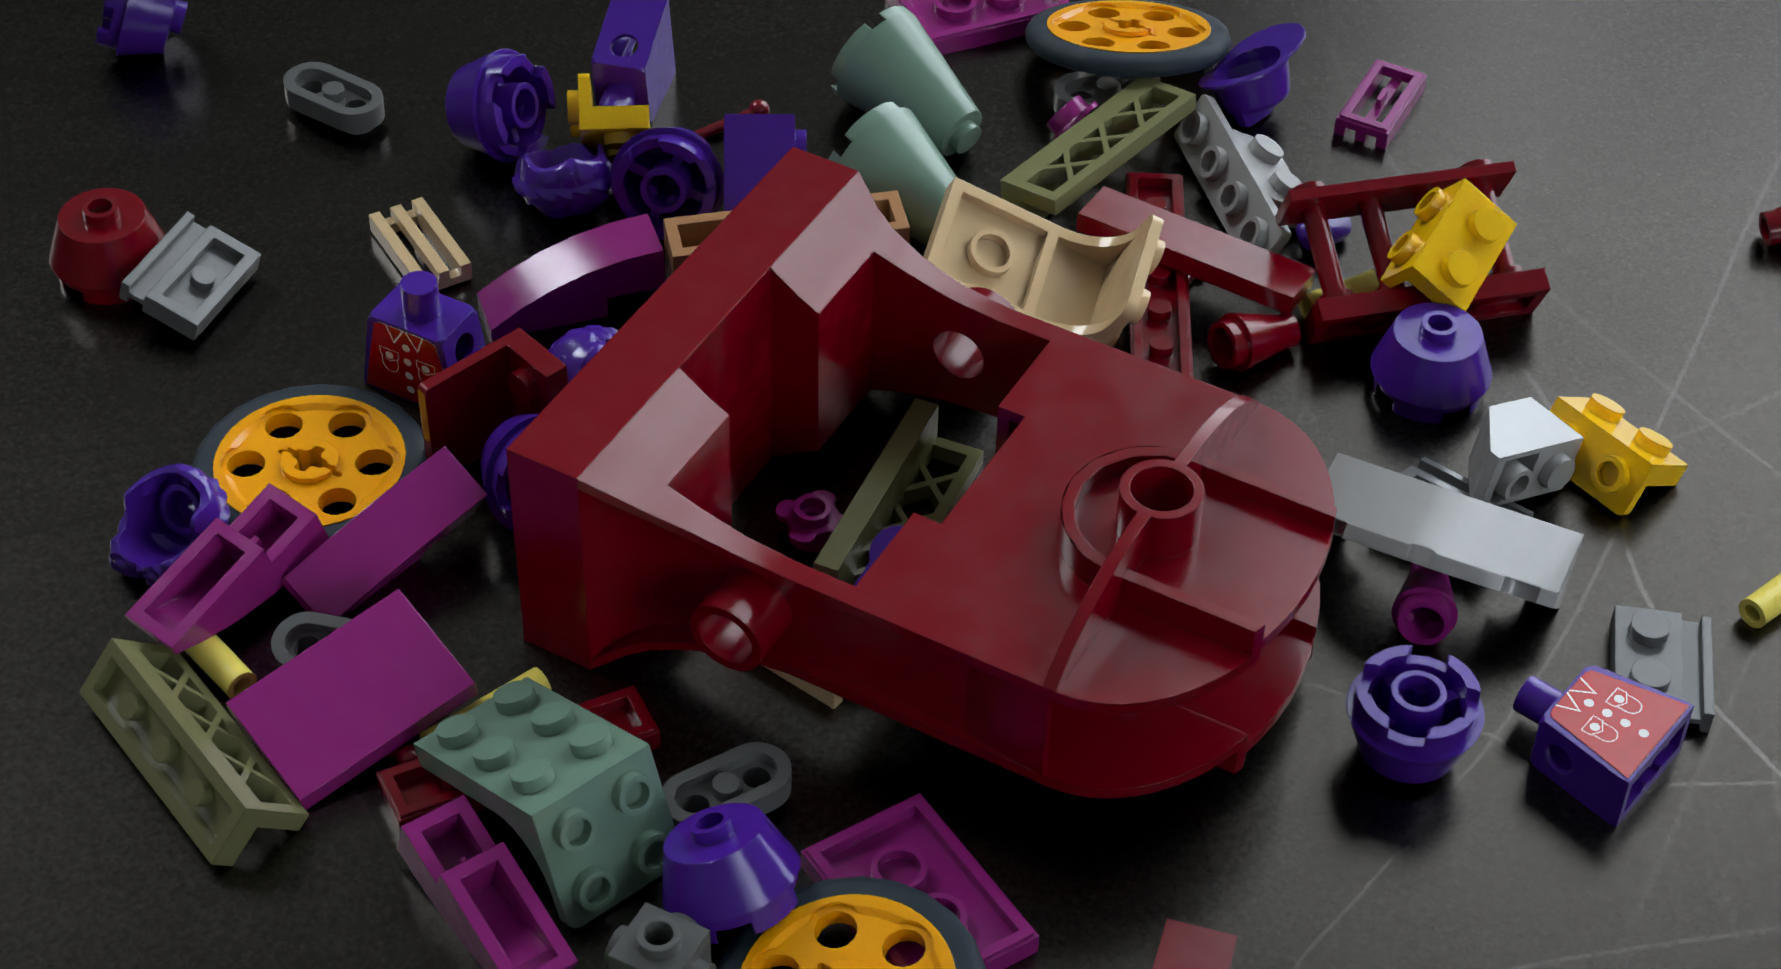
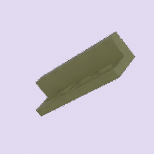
[1000,78,1196,218]
[814,398,984,585]
[79,638,309,866]

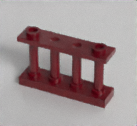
[1275,159,1551,345]

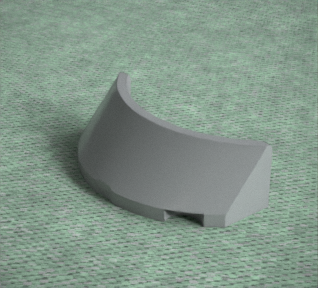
[1328,453,1584,608]

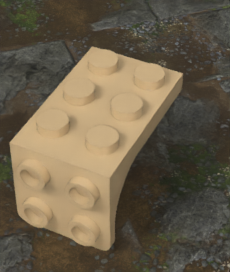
[923,177,1165,347]

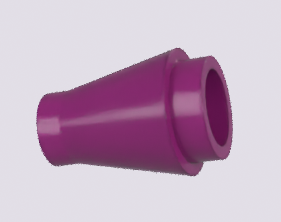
[1391,563,1458,645]

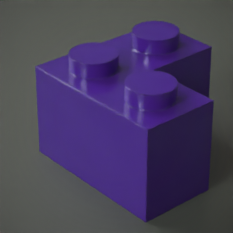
[724,114,807,211]

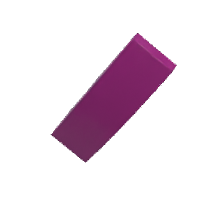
[477,213,665,340]
[281,446,488,617]
[125,483,329,654]
[397,795,578,969]

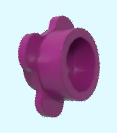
[1046,95,1099,140]
[776,490,843,552]

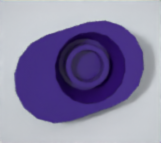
[1198,23,1306,128]

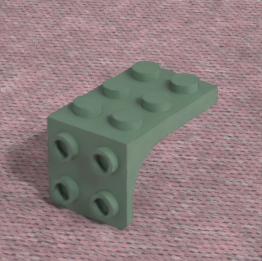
[413,677,675,928]

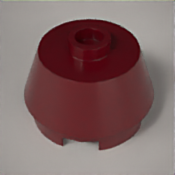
[49,188,166,305]

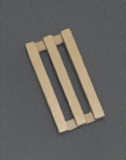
[369,197,473,290]

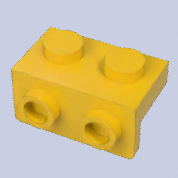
[567,73,651,161]
[1381,178,1517,312]
[1550,393,1688,515]

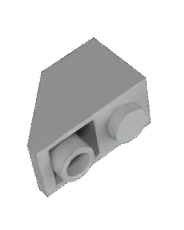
[1468,397,1584,506]

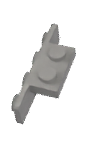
[1174,94,1302,254]

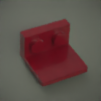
[417,327,568,467]

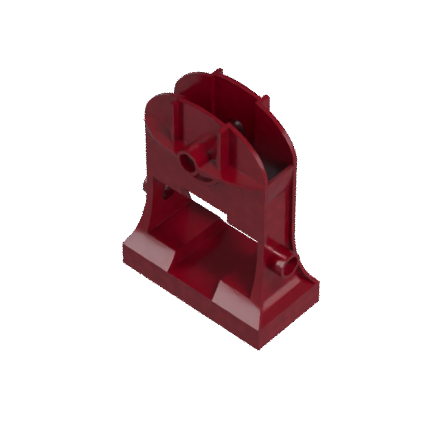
[506,147,1337,799]

